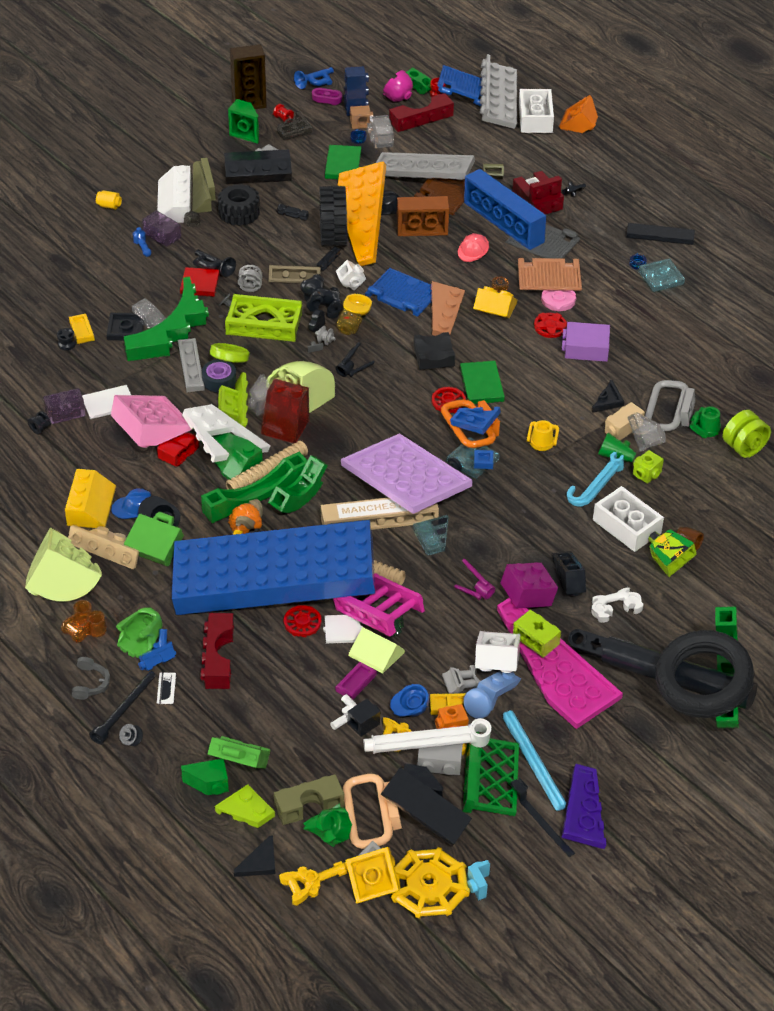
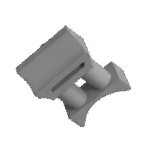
[442,665,480,694]

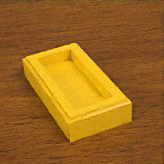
[69,314,95,344]

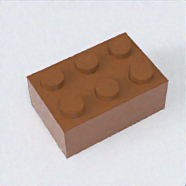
[397,196,449,236]

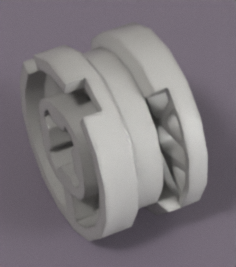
[238,265,262,292]

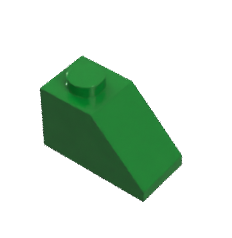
[181,759,229,795]

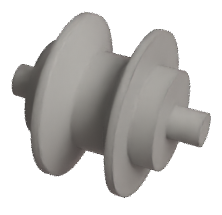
[315,326,335,345]

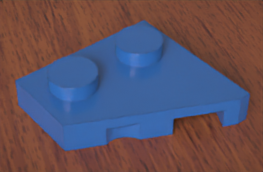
[450,407,501,435]

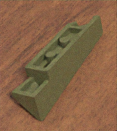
[192,158,216,213]

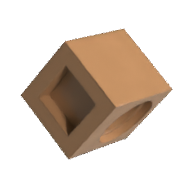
[350,105,373,129]

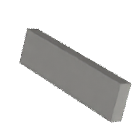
[178,338,205,392]

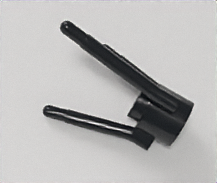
[336,342,375,377]

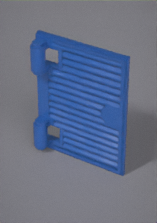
[437,65,482,106]
[365,268,432,316]

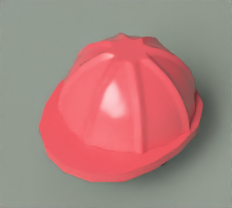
[458,233,489,262]

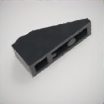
[552,551,586,596]

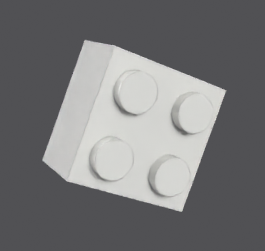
[475,631,520,673]

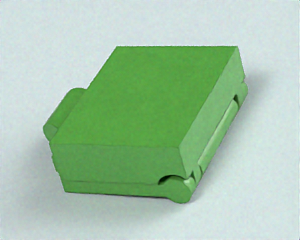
[124,512,184,567]
[208,736,270,768]

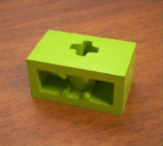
[513,610,561,658]

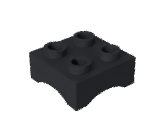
[414,332,455,370]

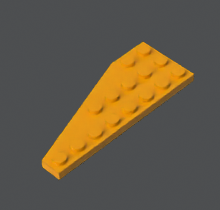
[338,161,386,266]

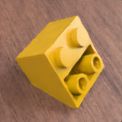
[473,286,518,318]

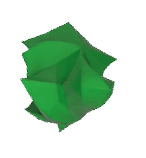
[303,803,352,847]

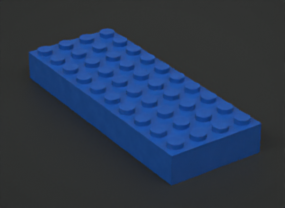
[172,520,375,615]

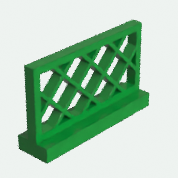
[463,732,519,816]

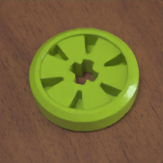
[210,343,250,363]

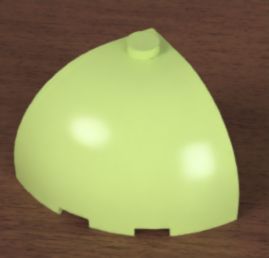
[266,361,335,417]
[25,528,102,601]

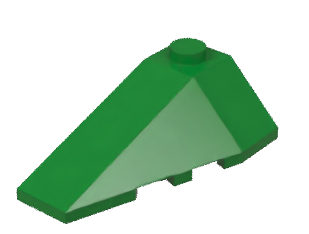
[201,433,263,480]

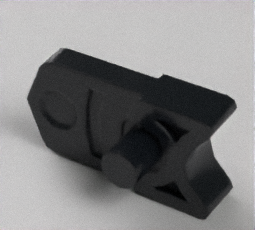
[562,182,586,197]

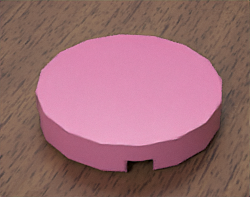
[541,290,576,311]

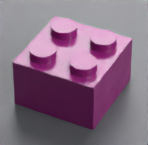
[500,562,558,608]

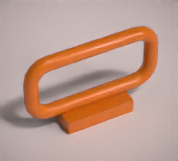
[441,399,500,448]

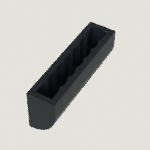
[381,767,472,846]

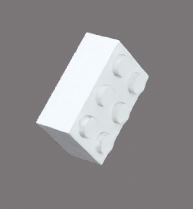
[519,89,554,133]
[593,486,664,552]

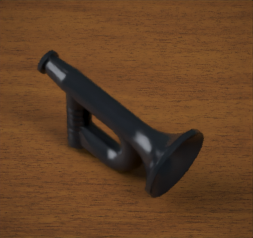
[193,249,236,277]

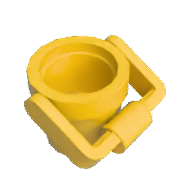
[527,420,559,451]

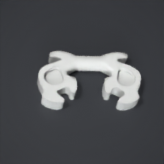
[591,588,644,623]

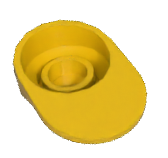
[343,294,372,316]

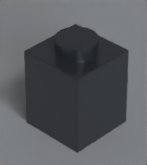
[347,699,381,737]

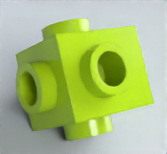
[633,450,664,484]

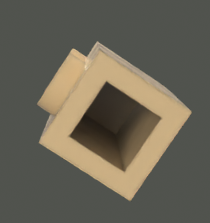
[605,402,645,440]

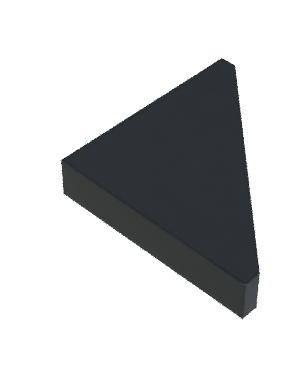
[592,380,625,413]
[234,835,275,877]

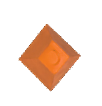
[559,95,598,133]

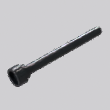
[89,671,155,745]

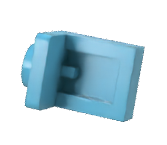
[467,860,490,900]

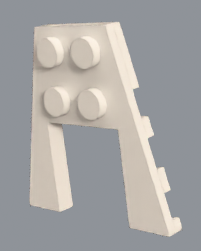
[182,404,270,462]

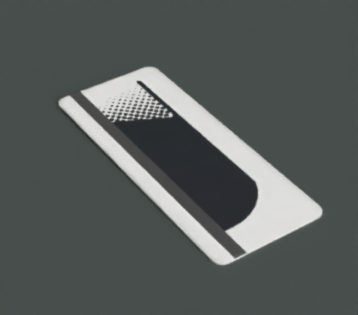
[157,673,176,704]

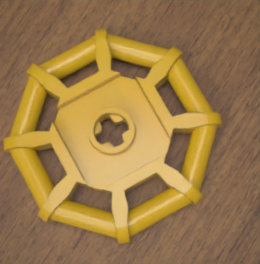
[391,847,470,919]

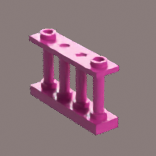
[333,573,425,636]

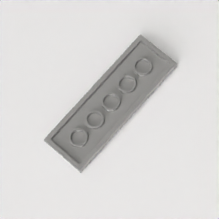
[376,152,475,180]

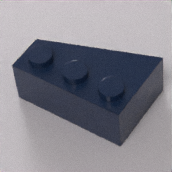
[343,66,369,116]

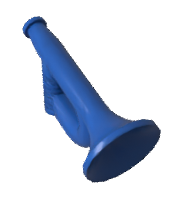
[294,67,334,89]

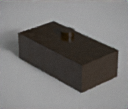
[230,44,267,109]

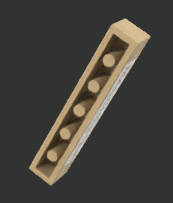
[321,498,439,530]

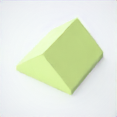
[349,627,405,673]

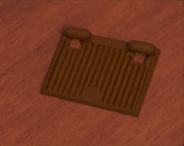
[414,178,465,215]

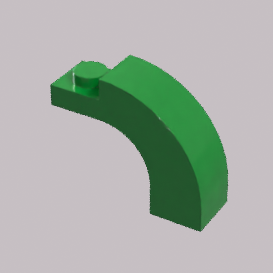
[268,455,328,513]

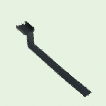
[510,777,575,857]

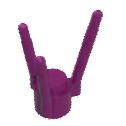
[454,559,496,600]

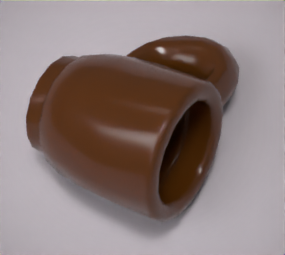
[676,527,704,551]

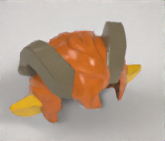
[228,499,263,535]

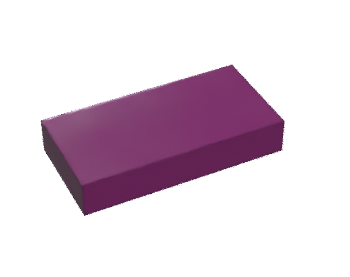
[336,662,377,700]

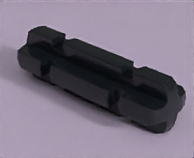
[277,204,309,220]
[317,246,341,271]

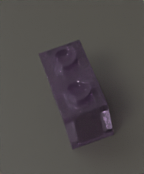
[142,210,181,247]
[43,388,86,424]

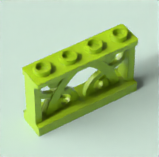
[225,294,302,342]

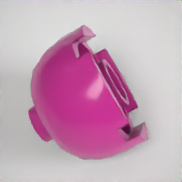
[383,70,413,102]

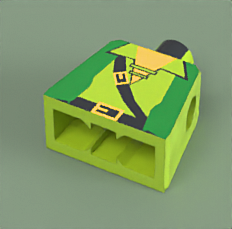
[648,530,697,577]

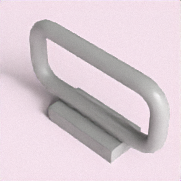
[644,380,695,431]

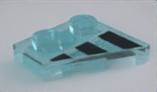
[413,515,449,556]

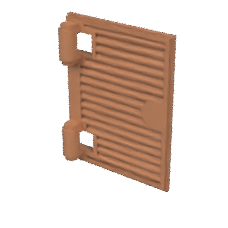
[518,258,582,291]

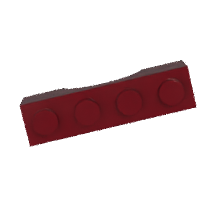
[389,93,454,132]
[201,613,234,689]

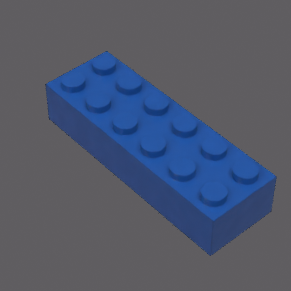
[464,169,546,250]

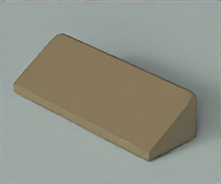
[268,265,321,283]

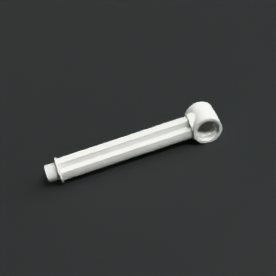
[363,718,491,754]

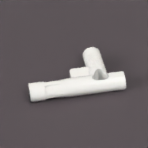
[330,694,357,730]

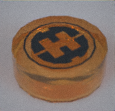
[492,277,509,292]

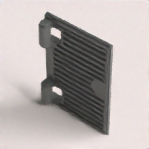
[505,224,580,259]

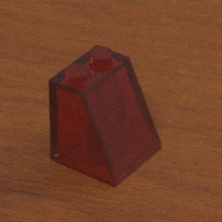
[261,378,309,443]

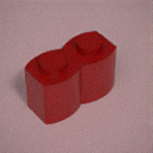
[157,432,199,467]

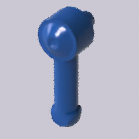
[133,227,151,257]

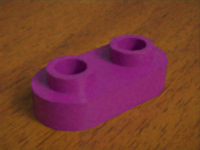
[312,88,342,105]

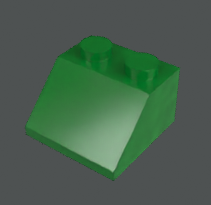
[228,99,259,144]

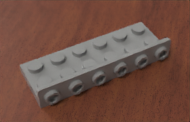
[480,54,517,129]

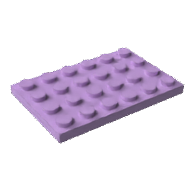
[341,433,472,514]

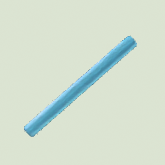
[503,710,566,811]

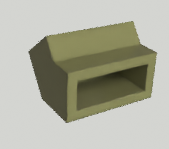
[483,164,504,178]

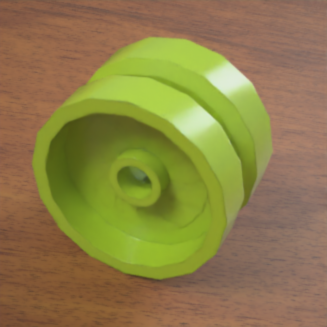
[722,410,771,458]

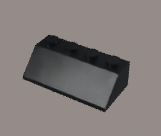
[224,149,292,184]

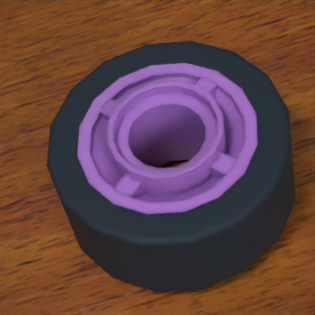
[202,360,236,392]

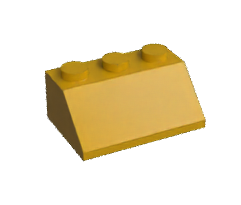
[65,469,116,528]

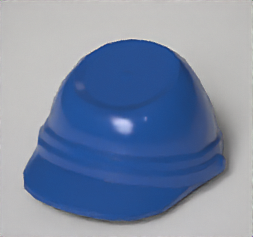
[390,684,430,717]

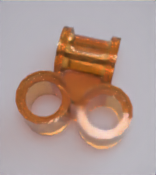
[61,600,107,643]

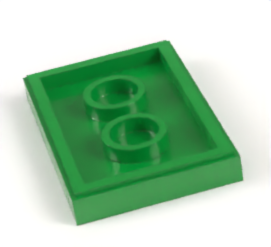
[325,145,361,179]
[460,361,505,404]

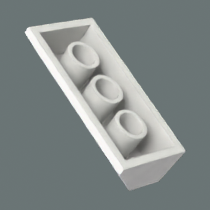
[157,165,191,223]

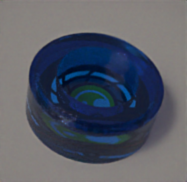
[351,129,366,144]
[629,254,647,270]

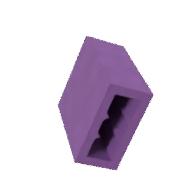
[562,322,610,362]

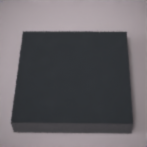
[106,312,146,341]

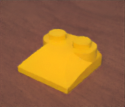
[346,847,400,904]

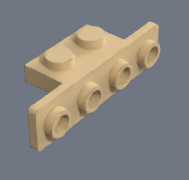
[68,525,139,569]

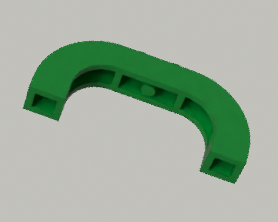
[715,607,739,728]

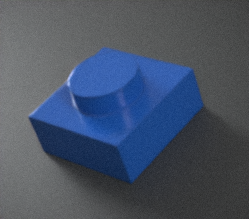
[474,450,493,469]

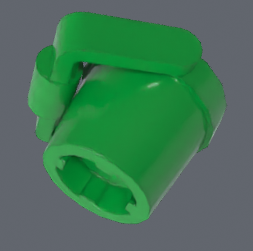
[690,407,721,438]

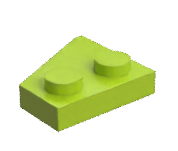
[215,785,275,828]

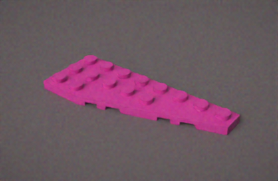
[497,598,623,729]

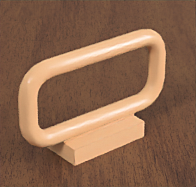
[343,774,402,849]

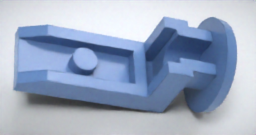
[464,671,521,719]

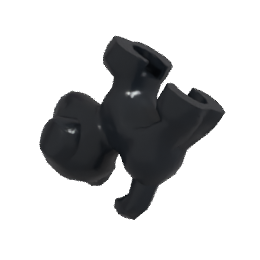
[300,274,343,318]

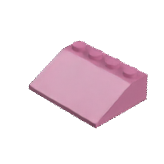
[111,395,191,448]

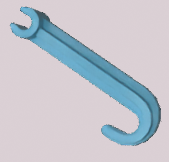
[567,452,624,506]

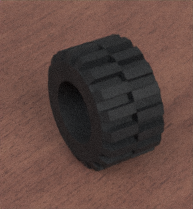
[218,184,260,226]

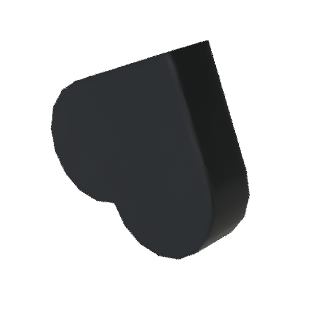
[309,309,326,333]

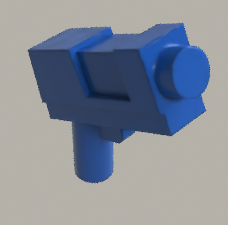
[138,629,176,671]

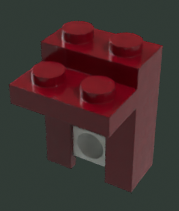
[512,171,564,215]

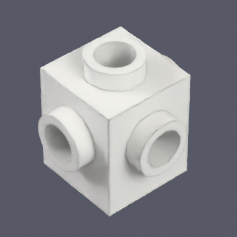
[336,260,366,290]

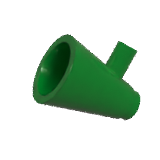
[598,432,637,462]

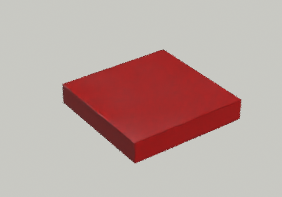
[180,267,220,297]

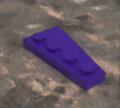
[562,764,606,849]

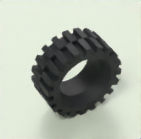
[319,186,347,246]

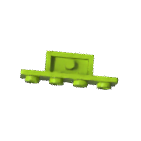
[218,372,248,427]

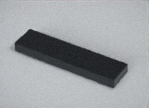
[626,223,695,245]

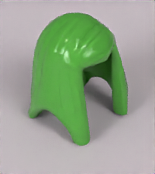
[116,608,163,658]

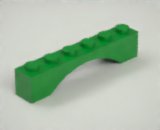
[201,452,308,523]

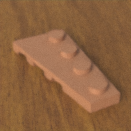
[431,281,465,336]

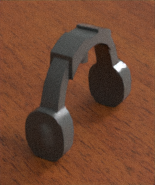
[72,657,110,700]

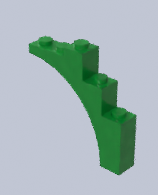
[124,277,209,361]

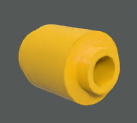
[96,190,122,209]

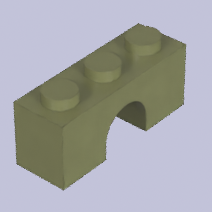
[274,774,344,825]

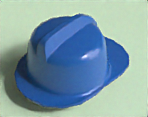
[111,488,151,519]

